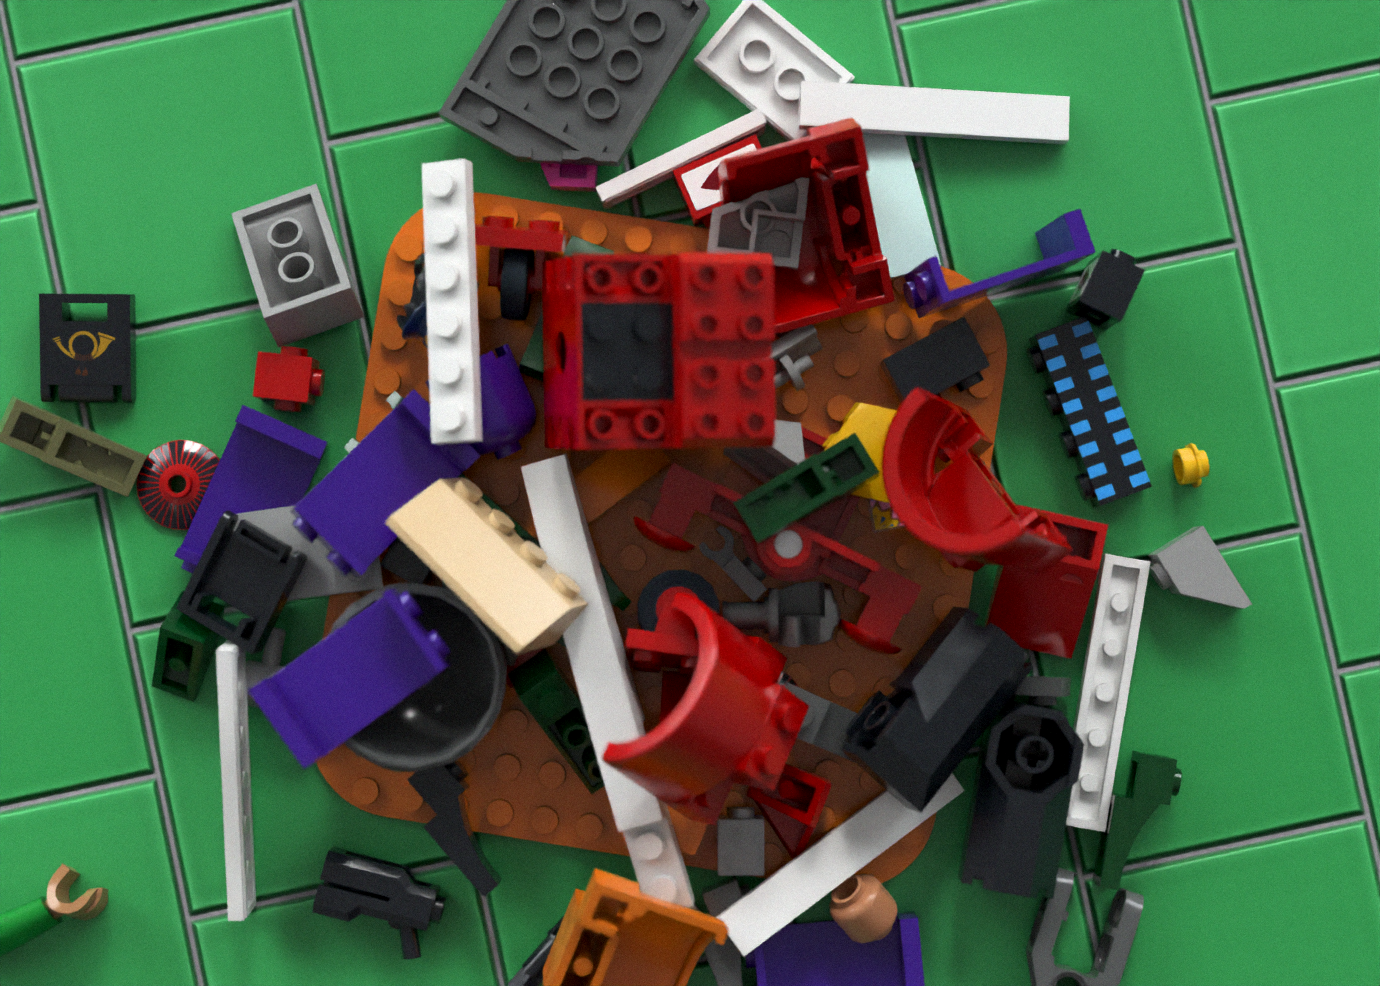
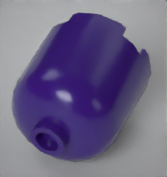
[425,343,536,460]

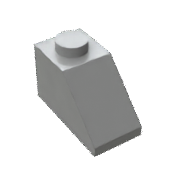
[1148,526,1252,609]

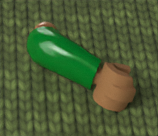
[0,864,108,957]

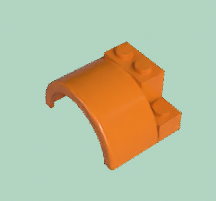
[542,869,729,986]

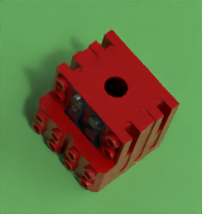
[542,252,776,450]

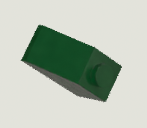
[152,590,225,702]

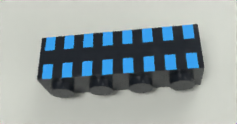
[1026,315,1152,507]

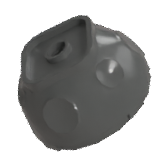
[328,583,507,772]

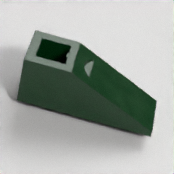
[508,648,605,794]

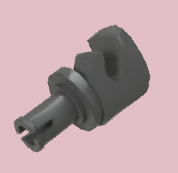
[723,582,841,647]

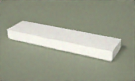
[595,108,766,209]

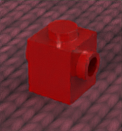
[253,346,325,413]

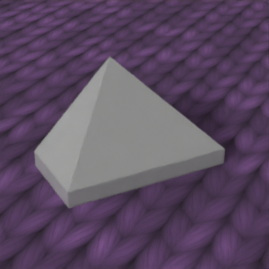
[723,420,805,483]

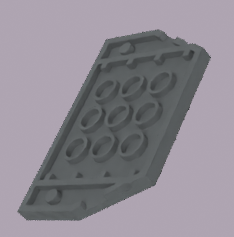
[438,0,710,167]

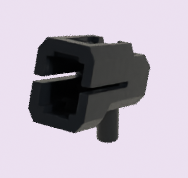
[312,847,446,959]

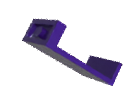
[903,209,1096,319]
[290,389,480,578]
[174,405,328,573]
[248,588,451,769]
[745,912,925,986]

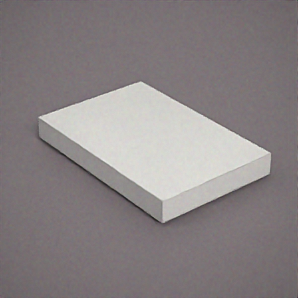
[694,0,855,141]

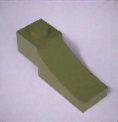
[0,396,147,497]

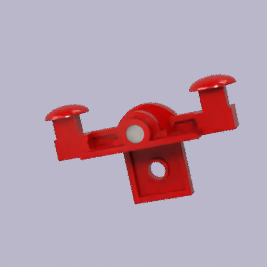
[633,426,922,655]

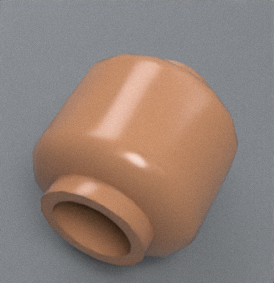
[829,874,898,943]

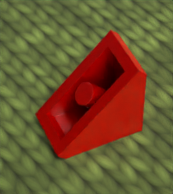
[746,762,832,859]

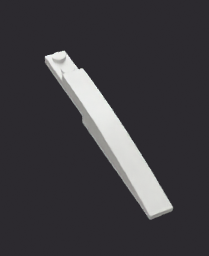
[521,454,695,907]

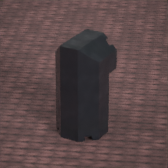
[841,607,1033,813]
[957,701,1084,899]

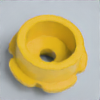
[1172,443,1209,488]

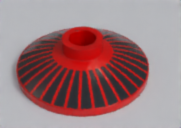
[137,440,220,530]

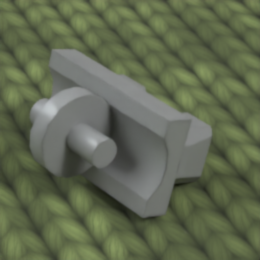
[771,325,822,391]

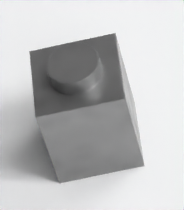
[717,807,764,876]

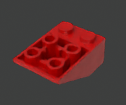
[984,505,1108,659]

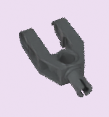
[1026,867,1144,986]

